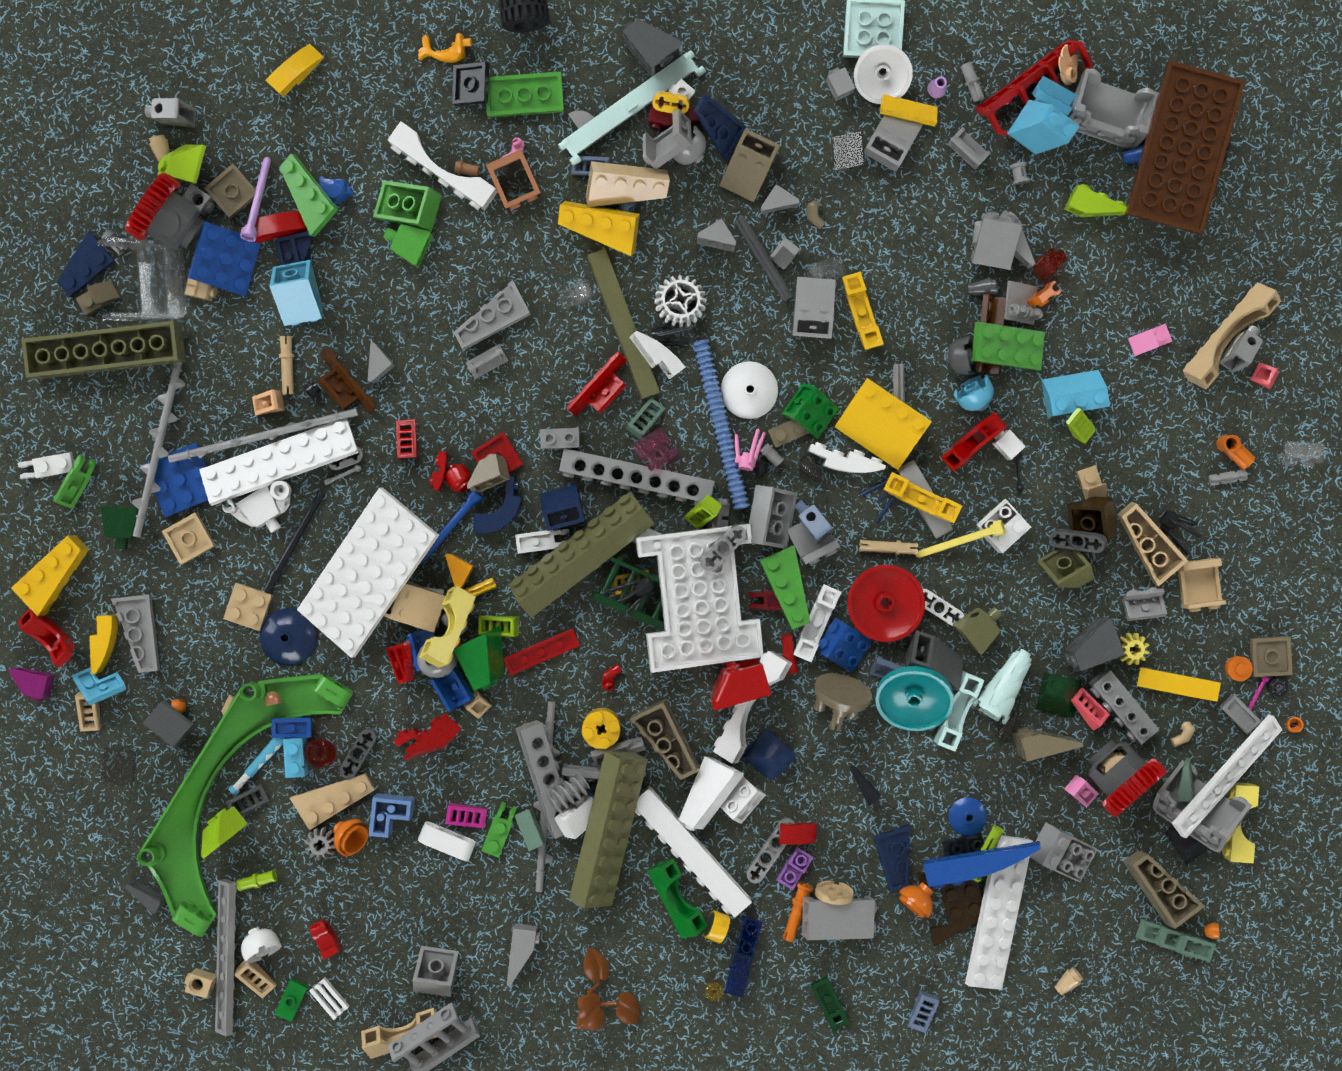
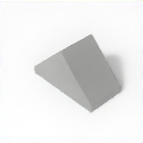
[760,184,800,214]
[368,343,395,383]

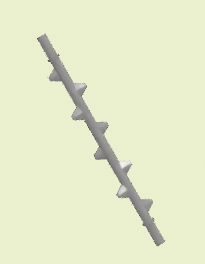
[132,362,186,538]
[168,408,359,463]
[533,701,560,892]

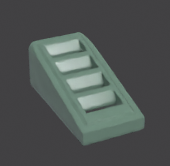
[626,397,666,440]
[1177,758,1195,802]

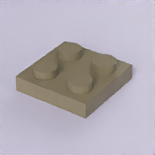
[204,163,256,219]
[1249,636,1293,677]

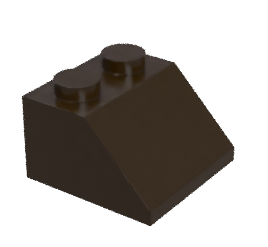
[1067,497,1117,543]

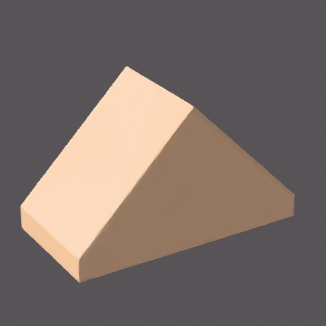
[252,390,285,416]

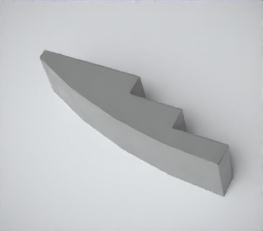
[897,460,953,539]

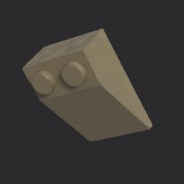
[1013,727,1084,762]

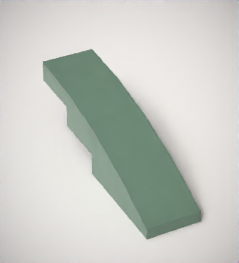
[1135,919,1216,962]

